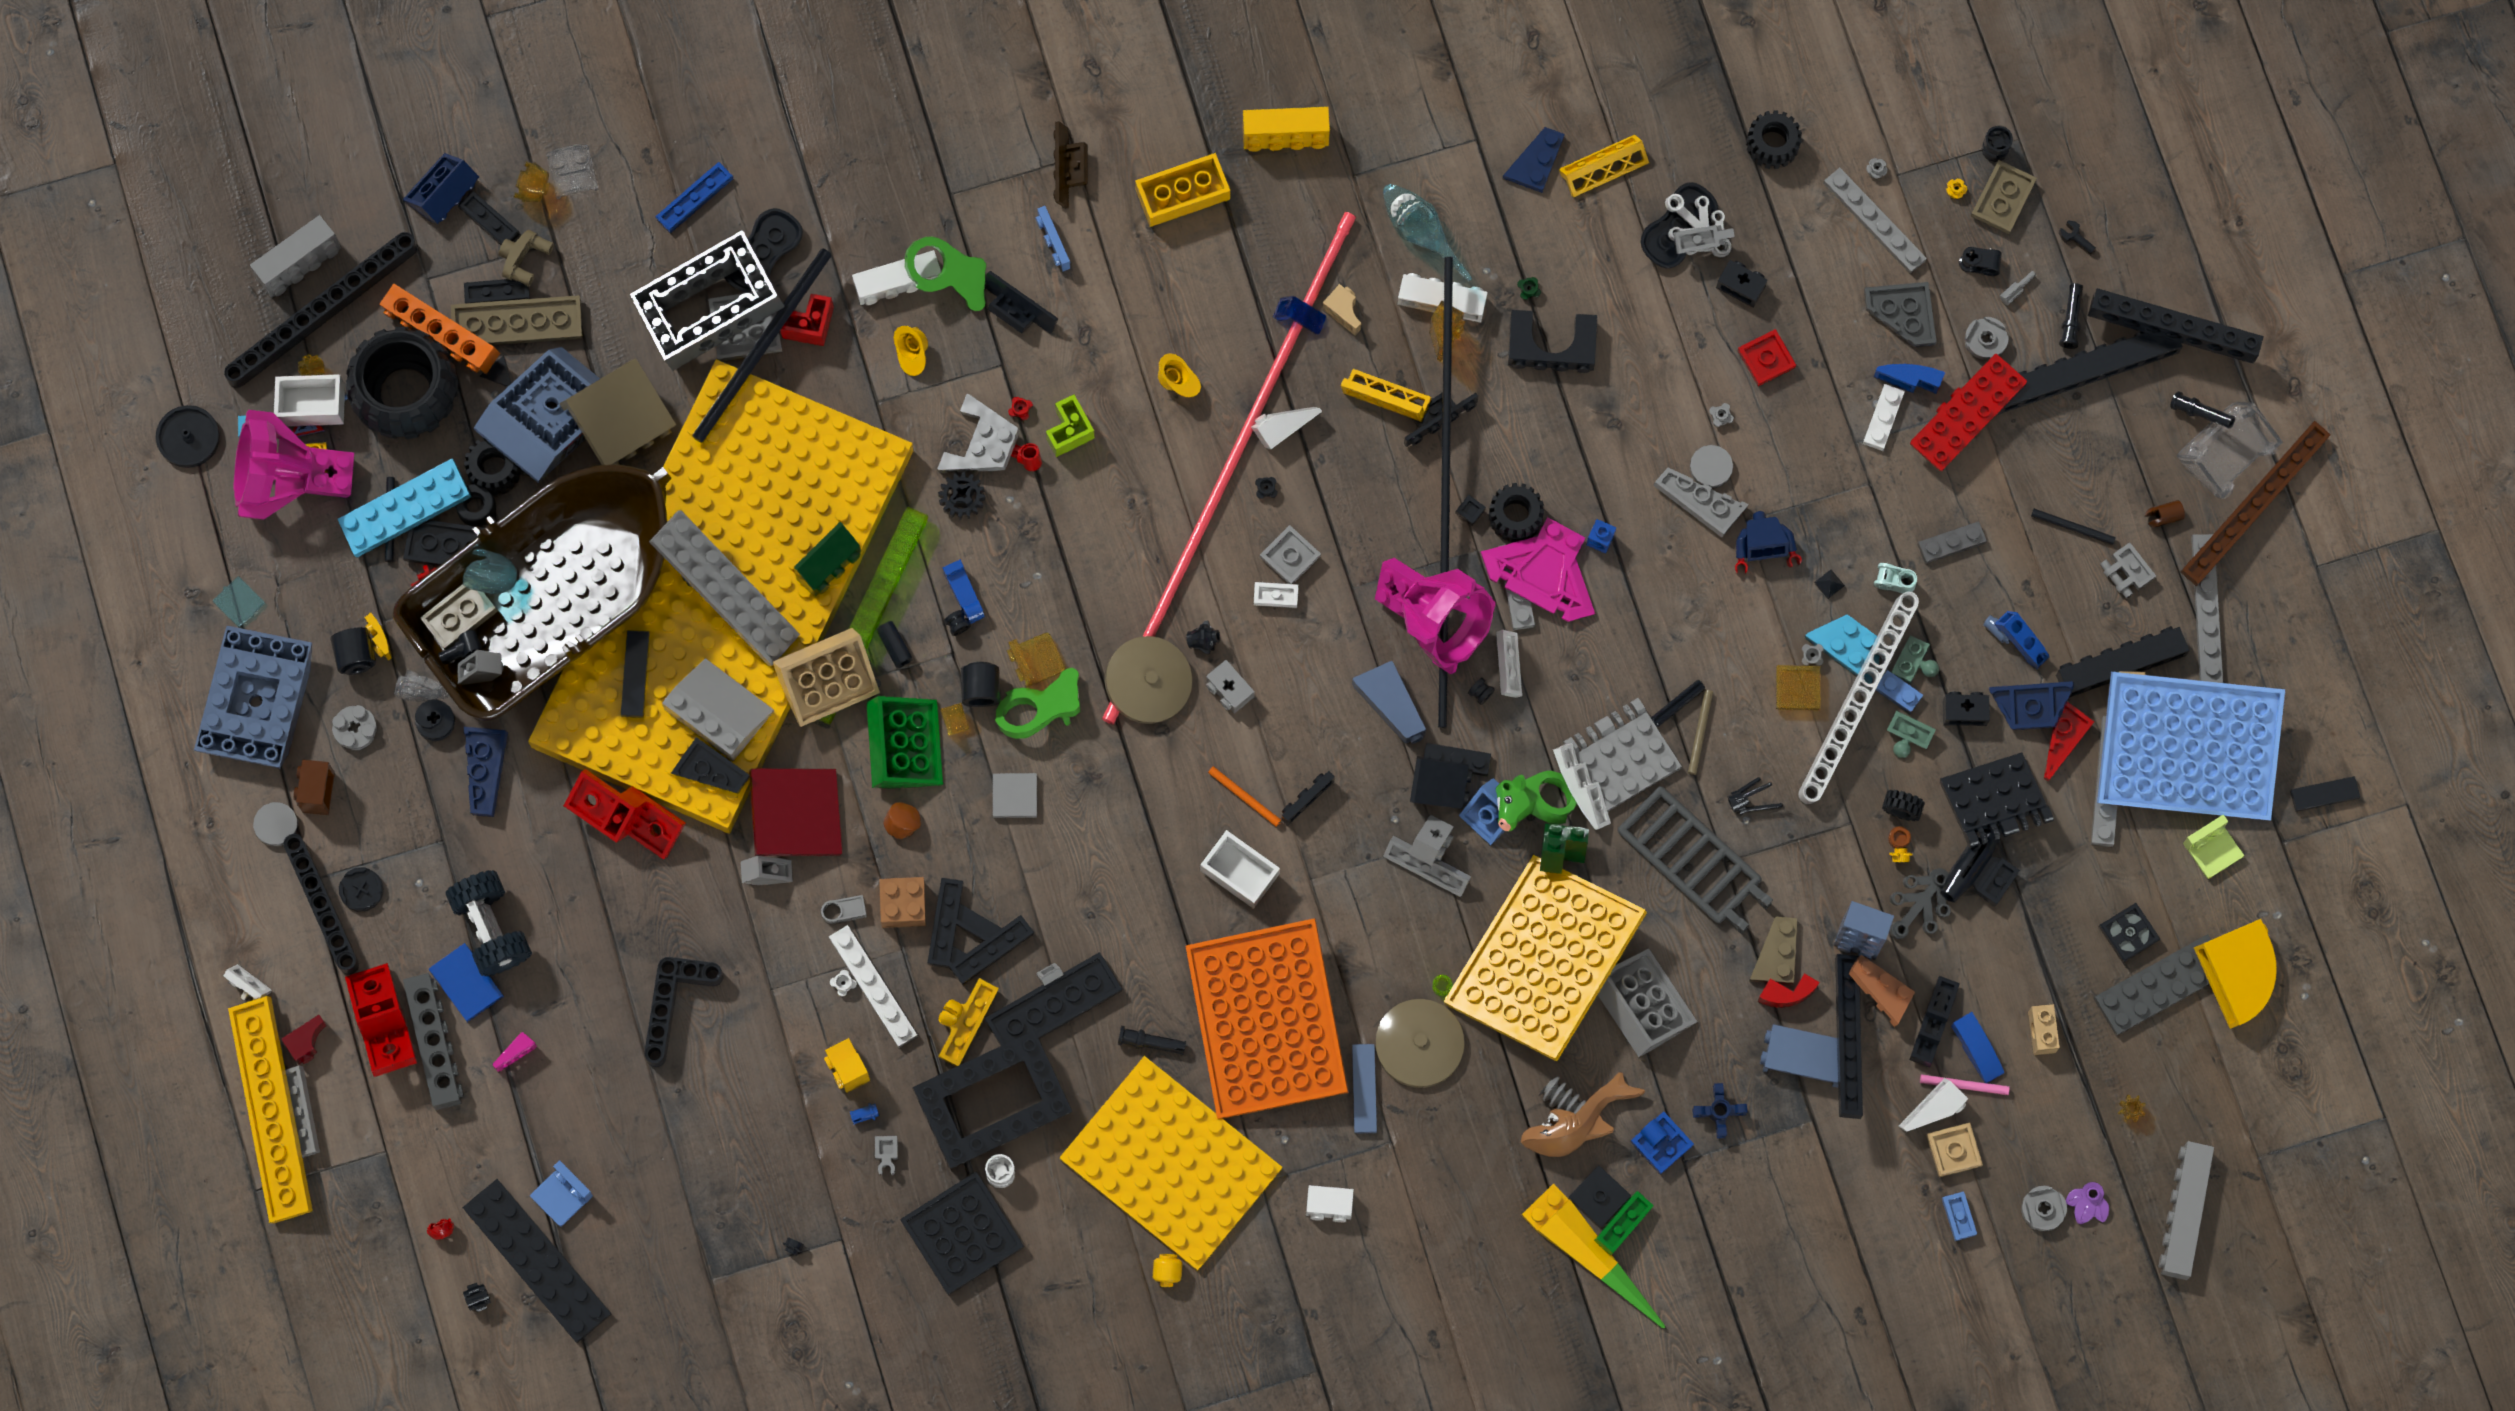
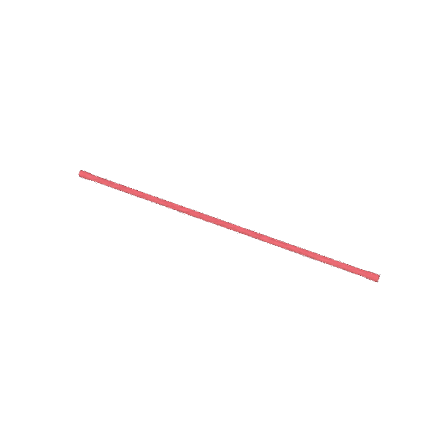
[1102,212,1356,725]

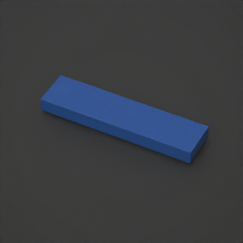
[655,162,734,234]

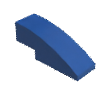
[1874,364,1945,394]
[1951,1012,2005,1083]

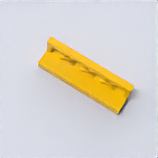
[1559,134,1649,198]
[1341,369,1432,422]

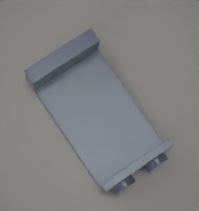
[1760,1024,1838,1088]

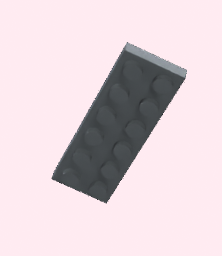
[2093,934,2211,1036]

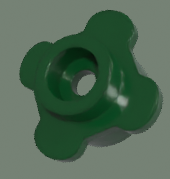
[1517,277,1541,300]

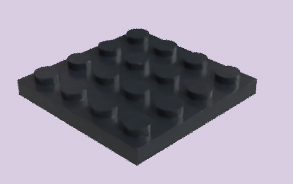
[900,1172,1024,1295]

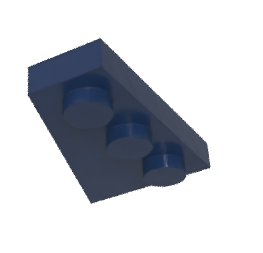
[1502,127,1565,193]

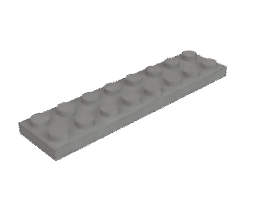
[649,510,800,666]

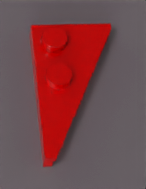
[2044,701,2094,781]

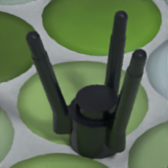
[1727,777,1783,815]

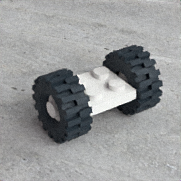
[445,870,532,977]

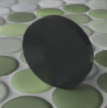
[156,405,220,468]

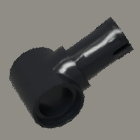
[438,630,483,665]

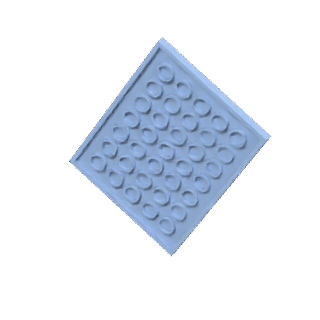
[2097,672,2285,820]

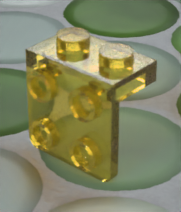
[1006,633,1065,688]

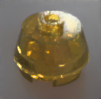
[513,161,550,202]

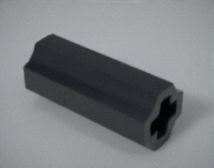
[876,621,913,668]

